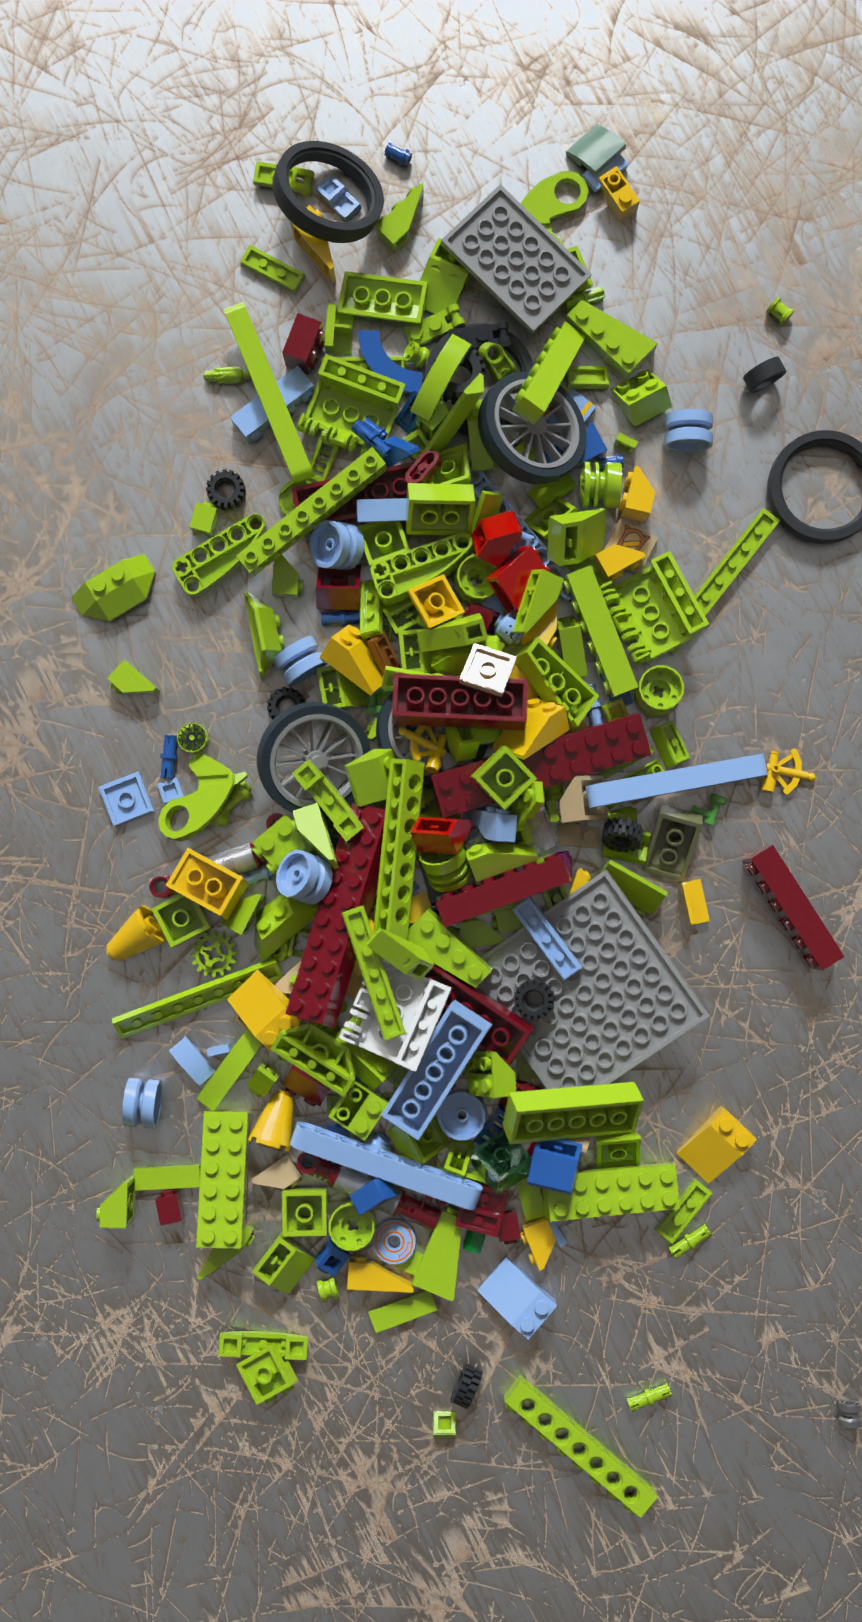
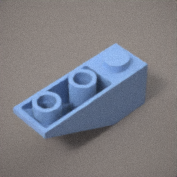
[468,805,517,842]

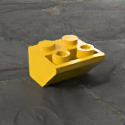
[618,466,655,523]

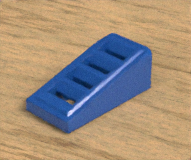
[474,1103,506,1153]

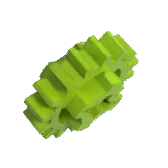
[190,930,238,978]

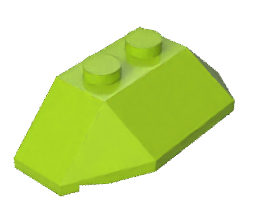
[71,554,156,622]
[244,592,285,680]
[254,893,320,961]
[270,1023,356,1097]

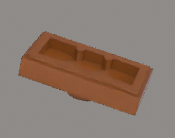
[367,631,401,675]

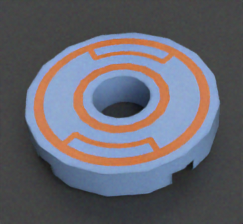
[373,1219,416,1264]

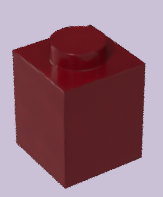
[463,603,500,634]
[155,1189,185,1226]
[498,1208,521,1244]

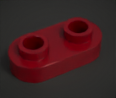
[405,449,442,484]

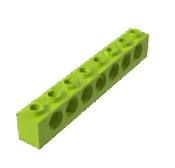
[236,447,387,578]
[373,759,425,939]
[503,1375,658,1518]

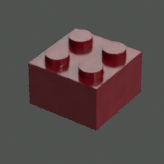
[282,313,325,375]

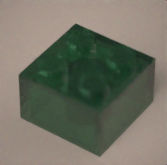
[471,1130,532,1196]

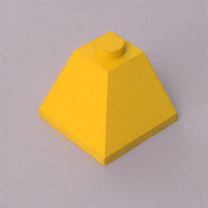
[407,574,465,630]

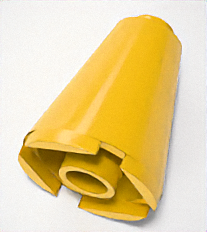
[106,905,166,961]
[248,1090,294,1153]

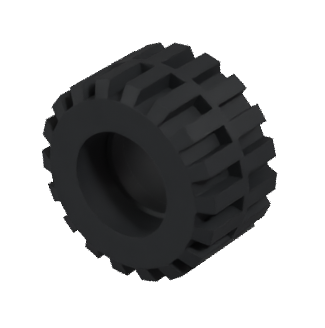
[432,349,486,405]

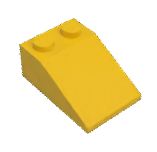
[290,205,336,286]
[320,625,383,696]
[493,698,570,759]
[165,848,249,920]
[227,969,302,1052]
[677,1106,757,1184]

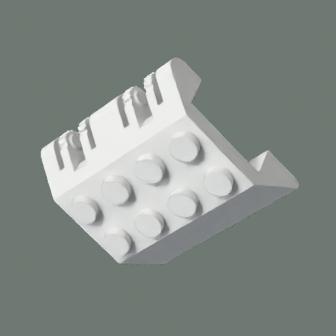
[339,958,452,1072]

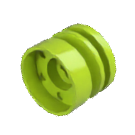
[579,462,622,508]
[452,554,497,606]
[634,665,684,718]
[418,844,473,892]
[329,1200,377,1251]

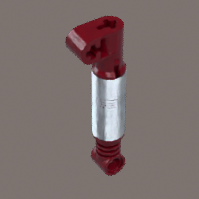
[149,813,284,899]
[297,1151,446,1231]

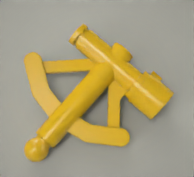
[399,726,447,774]
[761,748,816,795]

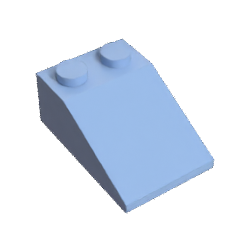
[477,1256,557,1340]

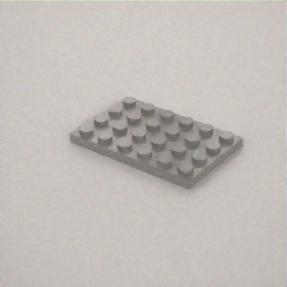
[440,184,592,334]

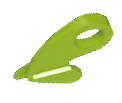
[520,171,588,246]
[158,752,248,842]

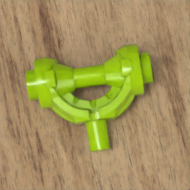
[211,781,253,827]

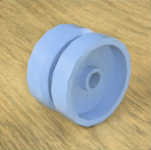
[665,409,713,452]
[309,520,364,570]
[273,636,328,687]
[276,850,333,905]
[122,1078,162,1129]
[438,1089,488,1140]

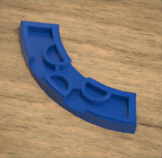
[358,331,422,394]

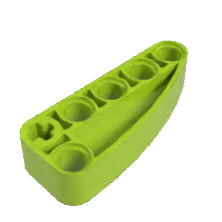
[172,513,267,598]
[370,533,473,606]

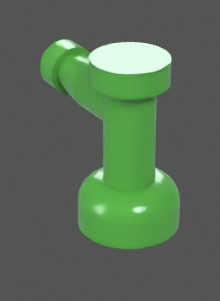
[365,688,391,715]
[691,793,728,826]

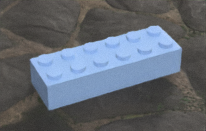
[381,1000,492,1140]

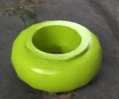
[270,940,290,962]

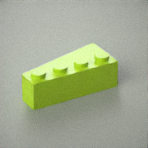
[566,300,658,381]
[516,637,599,730]
[405,908,493,988]

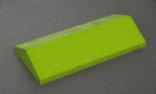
[337,271,428,325]
[422,373,484,453]

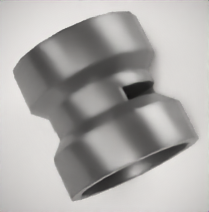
[838,1400,861,1429]

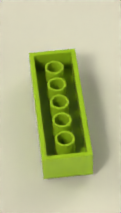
[502,1082,644,1144]
[196,1111,250,1249]
[542,1162,680,1222]

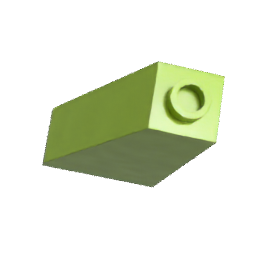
[412,1206,462,1302]

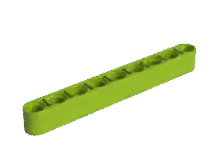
[224,302,315,484]

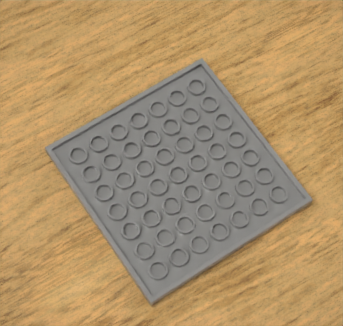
[477,869,710,1089]

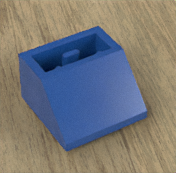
[527,1139,583,1195]

